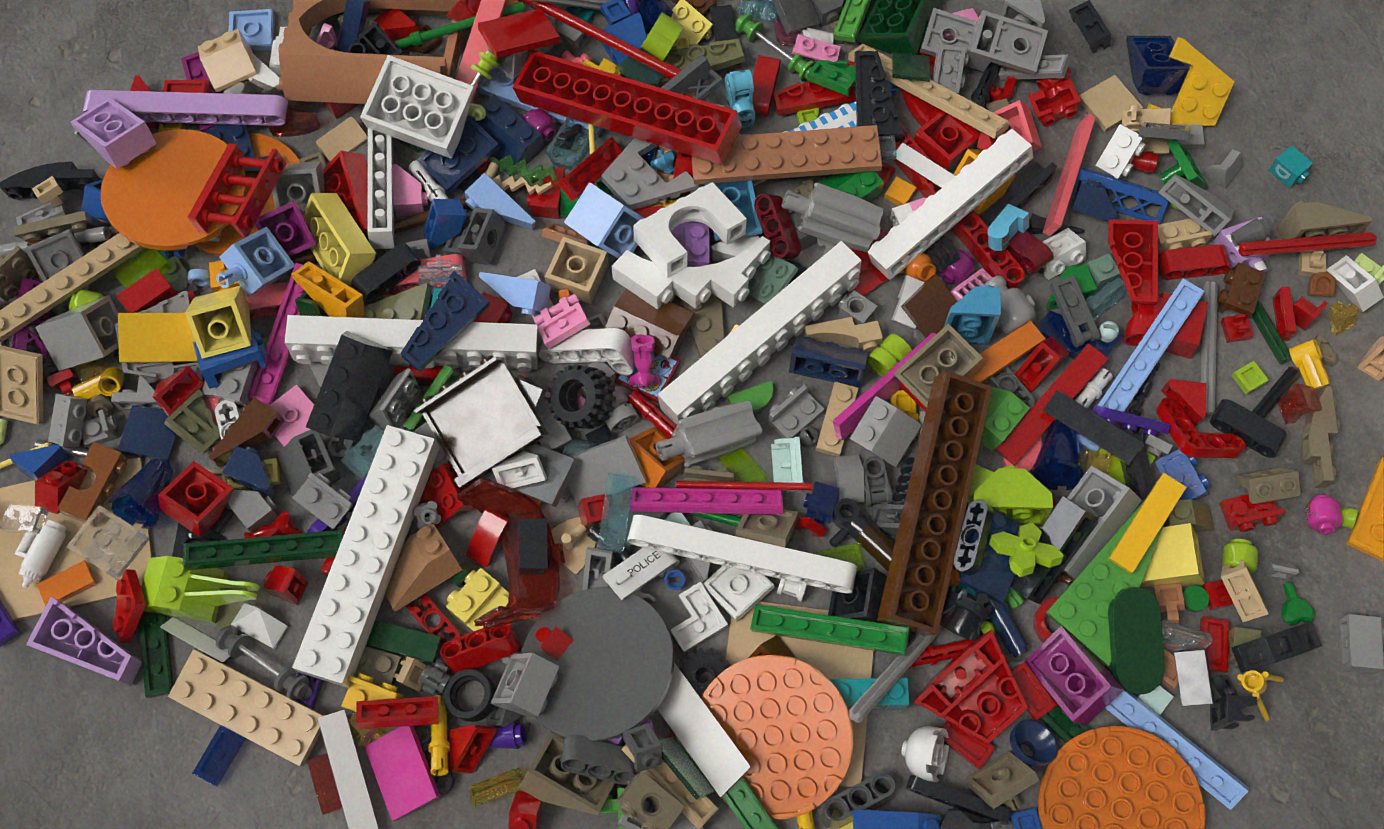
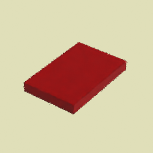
[478,8,560,58]

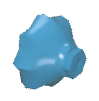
[650,149,677,174]

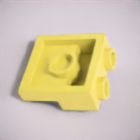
[446,568,521,632]

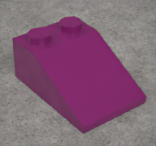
[1025,626,1124,725]

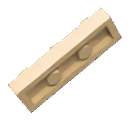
[816,382,858,456]

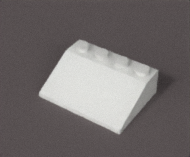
[360,55,474,159]

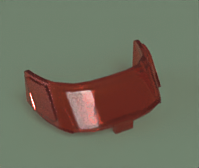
[457,479,565,629]

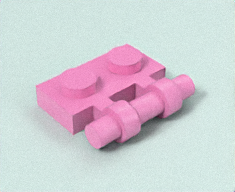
[533,293,590,349]

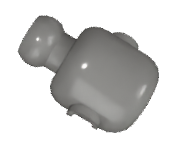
[985,275,1036,335]

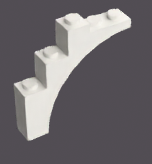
[612,236,771,309]

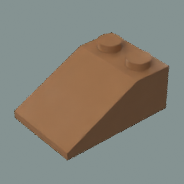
[385,523,462,612]

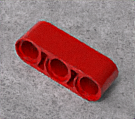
[753,55,781,116]
[1158,244,1231,280]
[440,621,520,674]

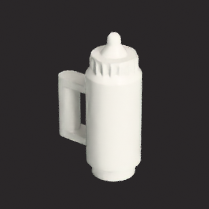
[14,520,67,588]

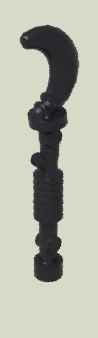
[1119,362,1160,434]

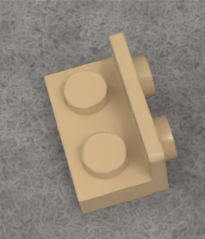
[1158,218,1212,253]

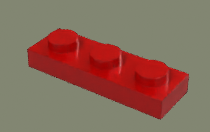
[356,696,439,729]

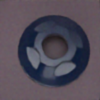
[1010,719,1058,767]

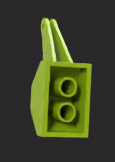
[967,464,1053,525]
[141,556,260,623]

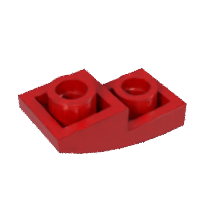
[466,508,509,568]

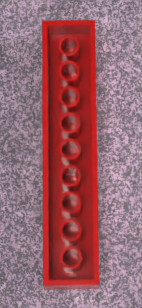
[512,50,742,165]

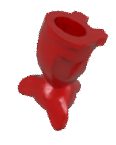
[244,511,302,538]

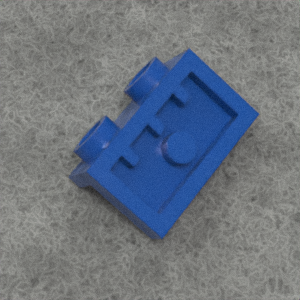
[1155,449,1211,500]

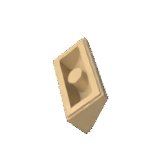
[316,116,368,162]

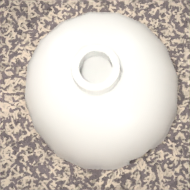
[902,726,949,782]

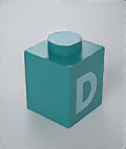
[1268,145,1313,188]

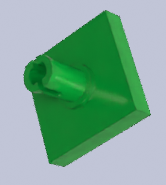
[1159,139,1209,190]

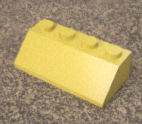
[304,193,376,285]

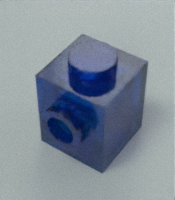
[803,481,840,524]

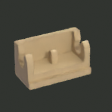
[1221,560,1269,622]

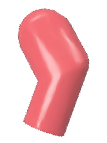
[561,50,591,64]

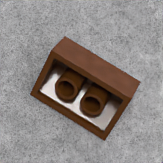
[605,288,695,359]

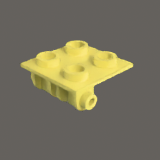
[668,0,713,49]

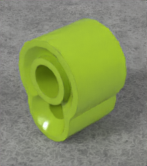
[641,12,684,61]

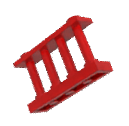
[187,143,287,239]

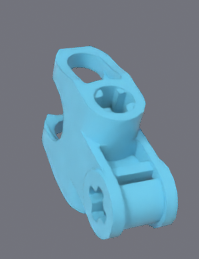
[724,69,755,131]

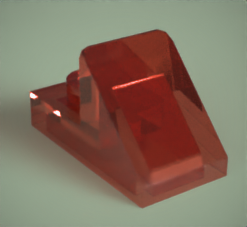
[1277,383,1322,425]

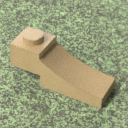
[804,317,883,353]

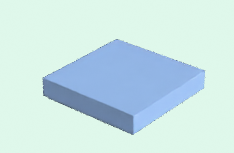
[229,9,275,51]

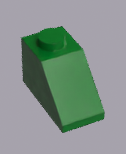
[1045,264,1097,311]

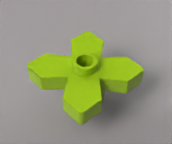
[989,523,1064,577]

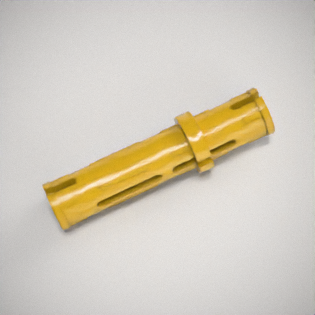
[428,695,450,776]

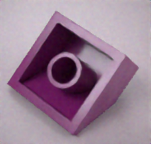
[255,200,317,257]

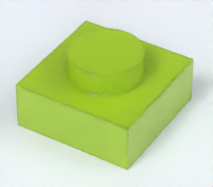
[1231,361,1269,395]

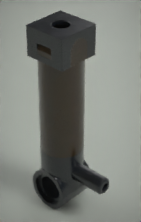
[829,498,895,572]

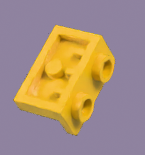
[341,673,404,712]

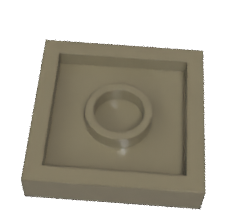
[735,509,799,547]
[965,751,1039,811]

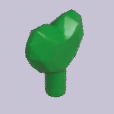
[1281,582,1316,626]

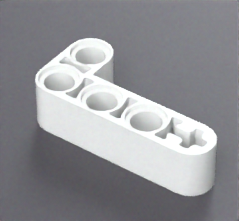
[539,328,635,375]

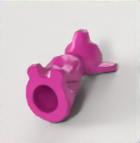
[629,335,660,389]

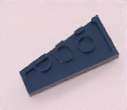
[401,271,490,373]

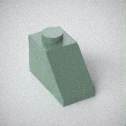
[1087,253,1123,293]

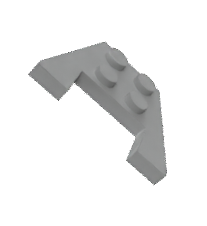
[601,138,699,210]
[115,291,204,383]

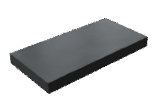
[483,444,579,507]

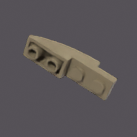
[1301,387,1340,488]

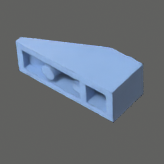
[465,173,535,230]
[479,272,551,316]

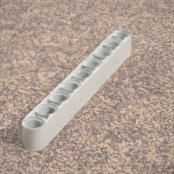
[627,515,857,593]

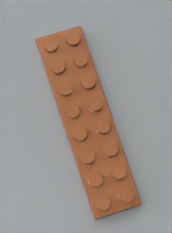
[692,125,882,185]

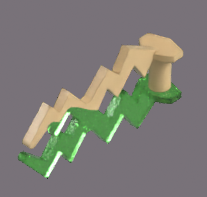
[481,155,557,195]

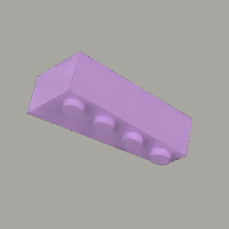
[26,596,142,686]

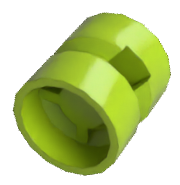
[867,333,912,377]

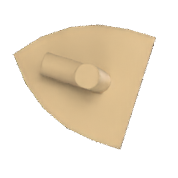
[547,517,597,575]

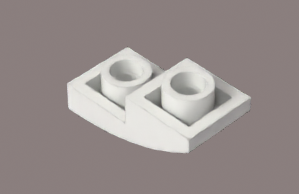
[891,275,925,329]

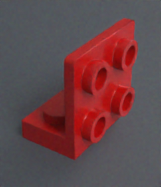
[418,463,482,529]

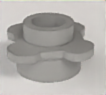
[413,501,441,529]

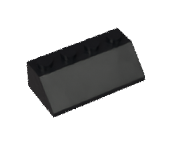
[306,331,394,441]

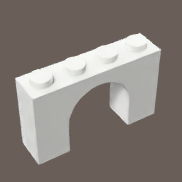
[634,182,747,278]

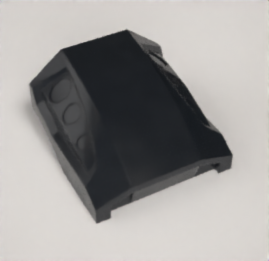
[347,21,405,55]

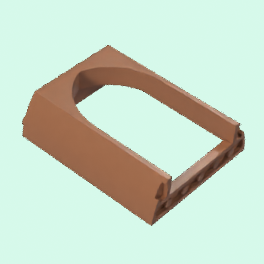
[278,0,465,104]

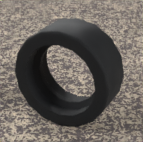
[443,669,496,722]

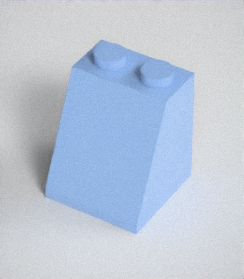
[564,182,644,259]

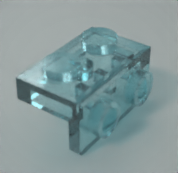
[546,118,598,171]

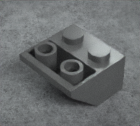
[277,430,341,496]

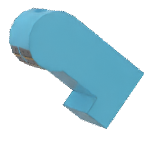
[988,204,1029,251]

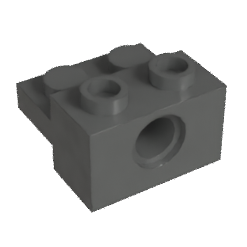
[443,208,506,264]

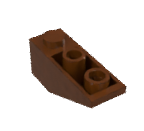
[209,397,284,468]

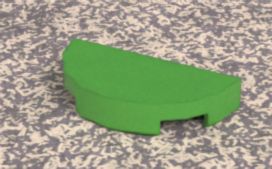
[726,381,774,413]

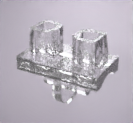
[418,254,462,293]

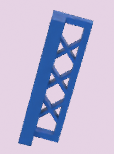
[1071,166,1169,225]

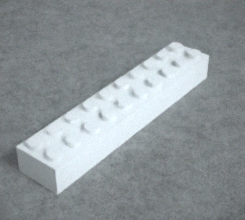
[658,241,861,426]
[285,315,539,372]
[292,425,440,688]

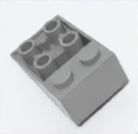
[369,368,424,430]

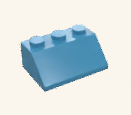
[943,285,1001,345]

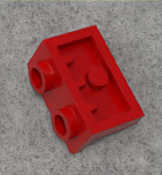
[1219,494,1286,533]

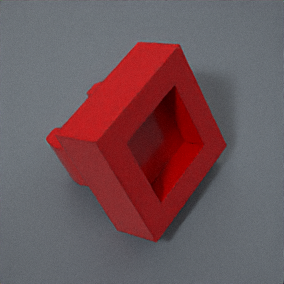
[1220,314,1253,343]
[46,368,80,395]
[1201,580,1234,611]

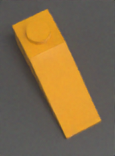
[291,261,365,318]

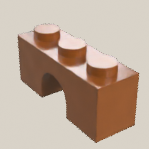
[57,442,127,526]

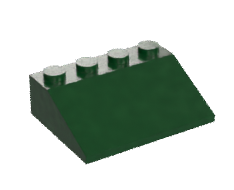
[856,0,942,56]

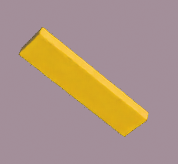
[1108,473,1186,574]

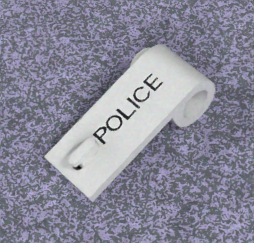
[603,547,680,600]

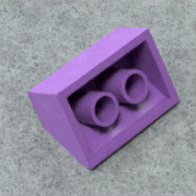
[671,221,709,267]

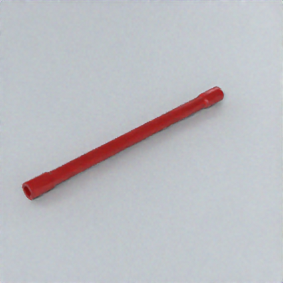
[518,0,682,79]

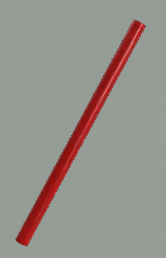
[676,481,812,490]

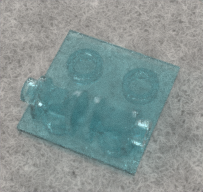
[737,0,778,22]

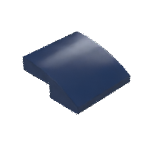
[117,405,177,463]

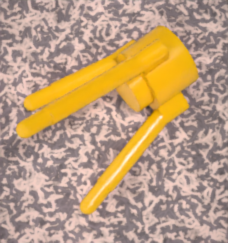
[1237,670,1284,721]

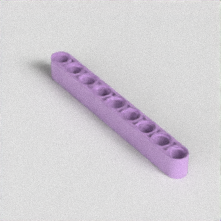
[82,90,288,126]

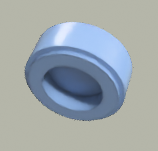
[187,269,210,287]

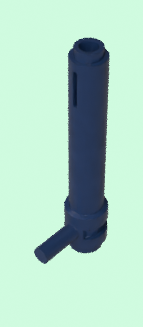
[957,527,1029,658]

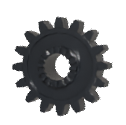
[679,648,731,698]

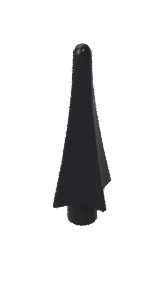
[1028,213,1084,235]

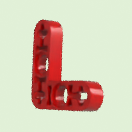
[1156,398,1246,458]

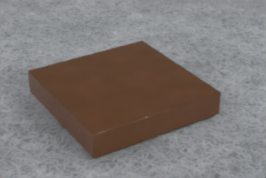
[901,275,957,338]

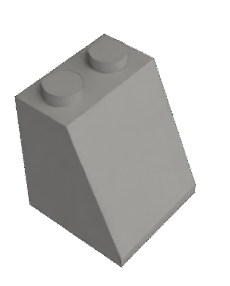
[35,295,119,371]

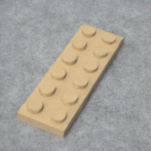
[168,649,325,766]

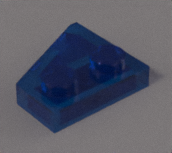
[639,0,673,34]

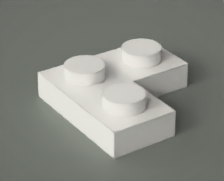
[670,582,728,654]

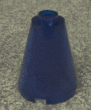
[1032,421,1084,490]
[109,459,173,529]

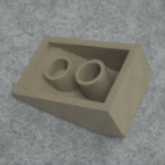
[1277,201,1372,239]
[893,324,984,408]
[518,731,614,815]

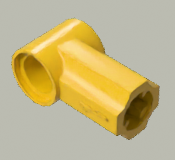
[1289,339,1331,391]
[72,367,125,405]

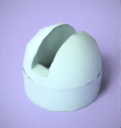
[1098,321,1119,342]

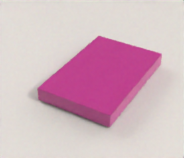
[364,726,441,821]

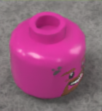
[1305,495,1343,534]

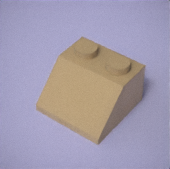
[198,28,257,92]

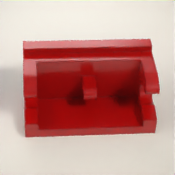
[116,268,178,313]

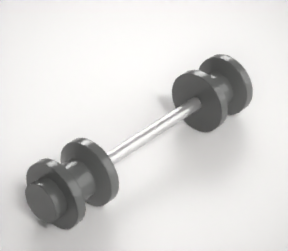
[216,625,309,701]

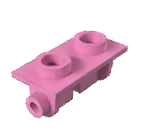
[792,34,841,62]

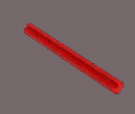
[1238,232,1377,257]

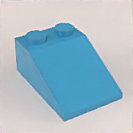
[704,180,762,241]

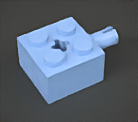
[216,227,295,297]

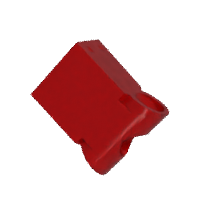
[1123,292,1208,359]

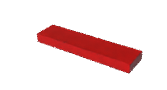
[557,137,623,201]

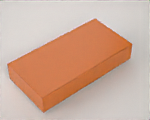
[37,560,97,606]

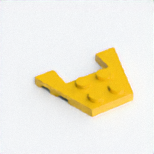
[1147,37,1235,126]

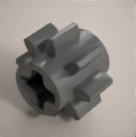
[419,662,452,696]

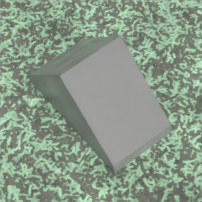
[834,455,864,504]
[582,547,615,590]

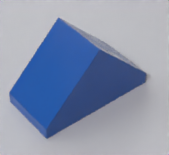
[10,444,70,481]

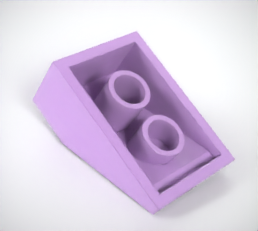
[71,97,157,169]

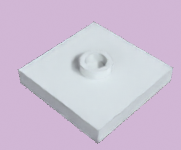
[702,566,775,622]

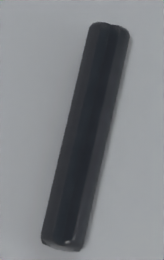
[1252,367,1300,418]

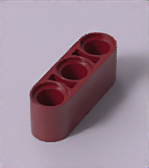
[754,194,801,259]
[1006,231,1054,273]

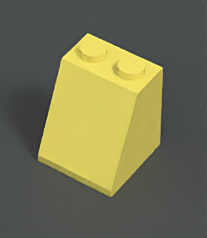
[185,286,251,359]
[1140,523,1205,588]

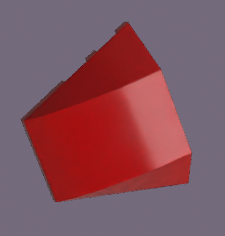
[913,630,1028,744]

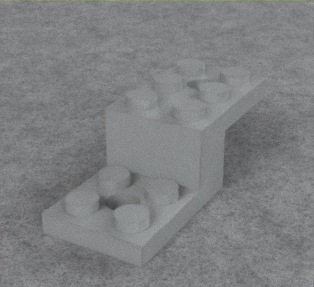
[920,8,1048,75]

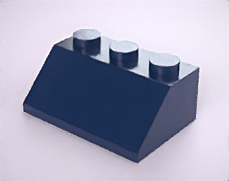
[473,94,544,177]
[789,337,868,388]

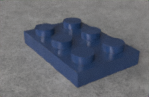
[418,115,500,193]

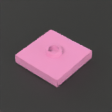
[269,385,314,447]

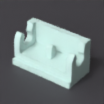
[771,437,803,493]

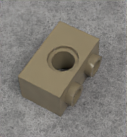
[616,771,685,829]

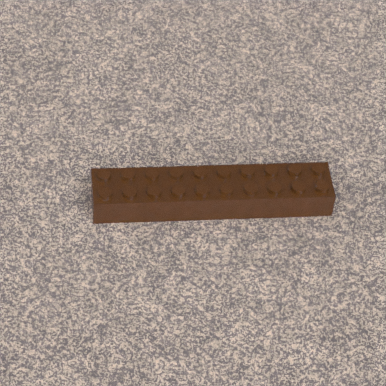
[877,371,993,636]

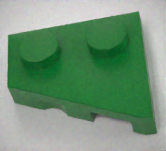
[807,60,855,96]

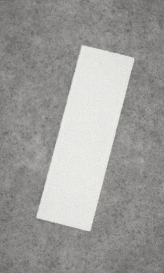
[658,663,750,797]

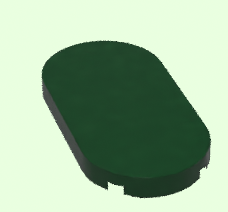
[1108,587,1165,695]

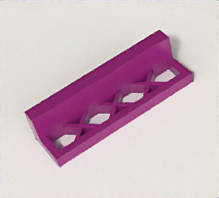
[12,278,51,363]

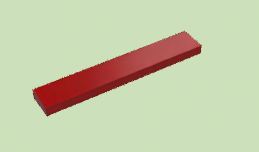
[995,343,1108,466]

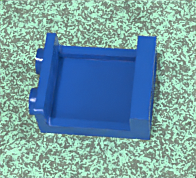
[193,324,268,389]

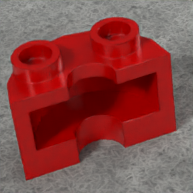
[1027,79,1081,127]

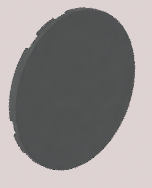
[521,587,675,741]

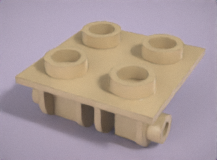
[1122,105,1171,154]

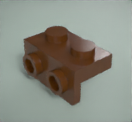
[1217,262,1266,317]

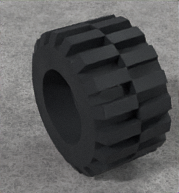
[547,365,616,429]

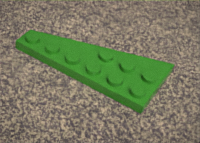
[1045,500,1165,667]

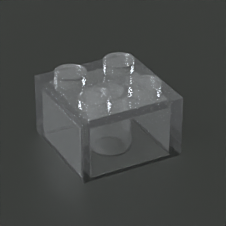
[67,505,150,580]

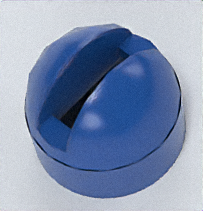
[664,569,685,590]

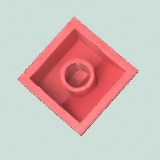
[993,100,1042,152]

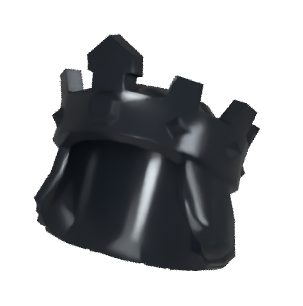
[940,585,994,641]

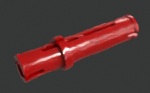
[628,390,676,439]
[908,639,973,669]

